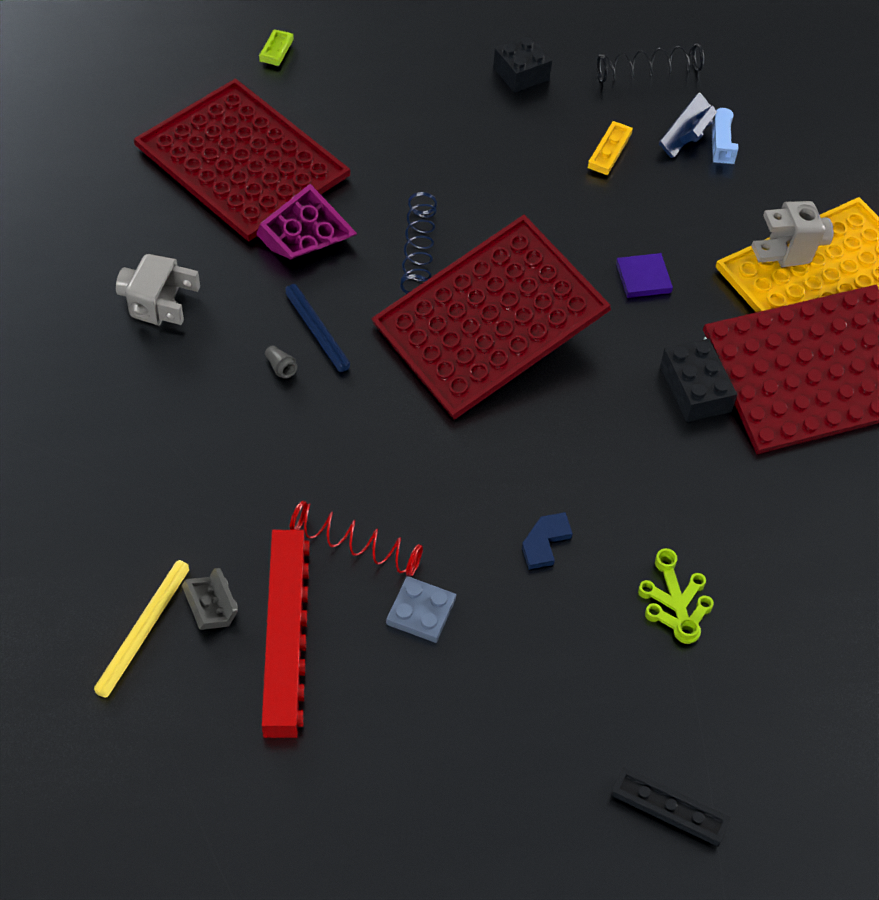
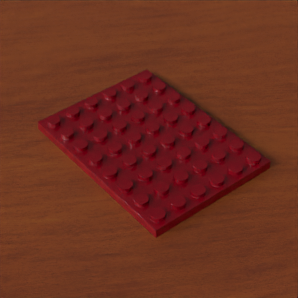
[134,78,350,242]
[371,215,611,420]
[703,284,879,454]

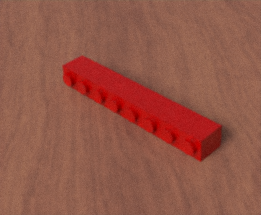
[262,530,310,738]

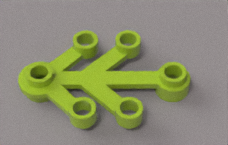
[638,548,714,644]

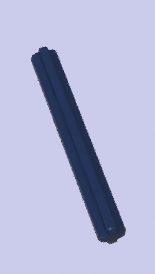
[285,284,350,372]

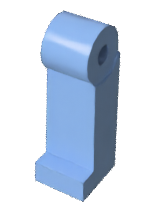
[712,108,738,164]

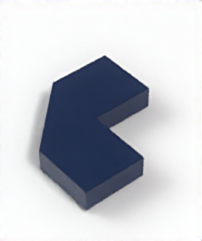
[522,512,573,570]

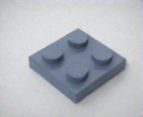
[386,576,456,643]

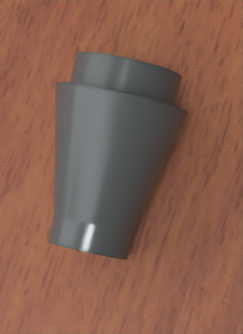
[265,346,297,378]

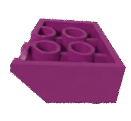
[256,184,357,259]

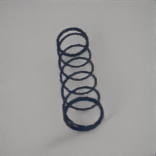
[400,192,437,294]

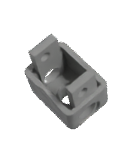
[751,201,834,267]
[116,254,200,326]

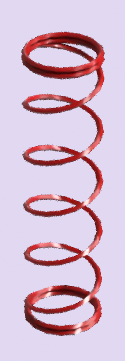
[290,501,423,577]

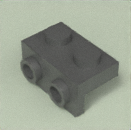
[182,568,238,630]

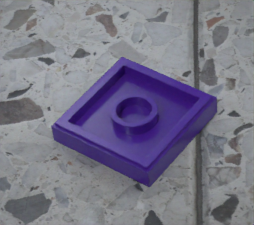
[616,253,673,298]

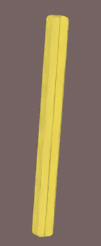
[94,560,189,698]

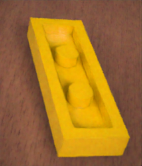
[588,121,633,175]

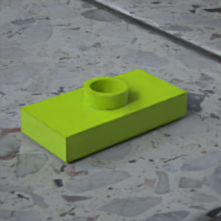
[259,29,294,66]

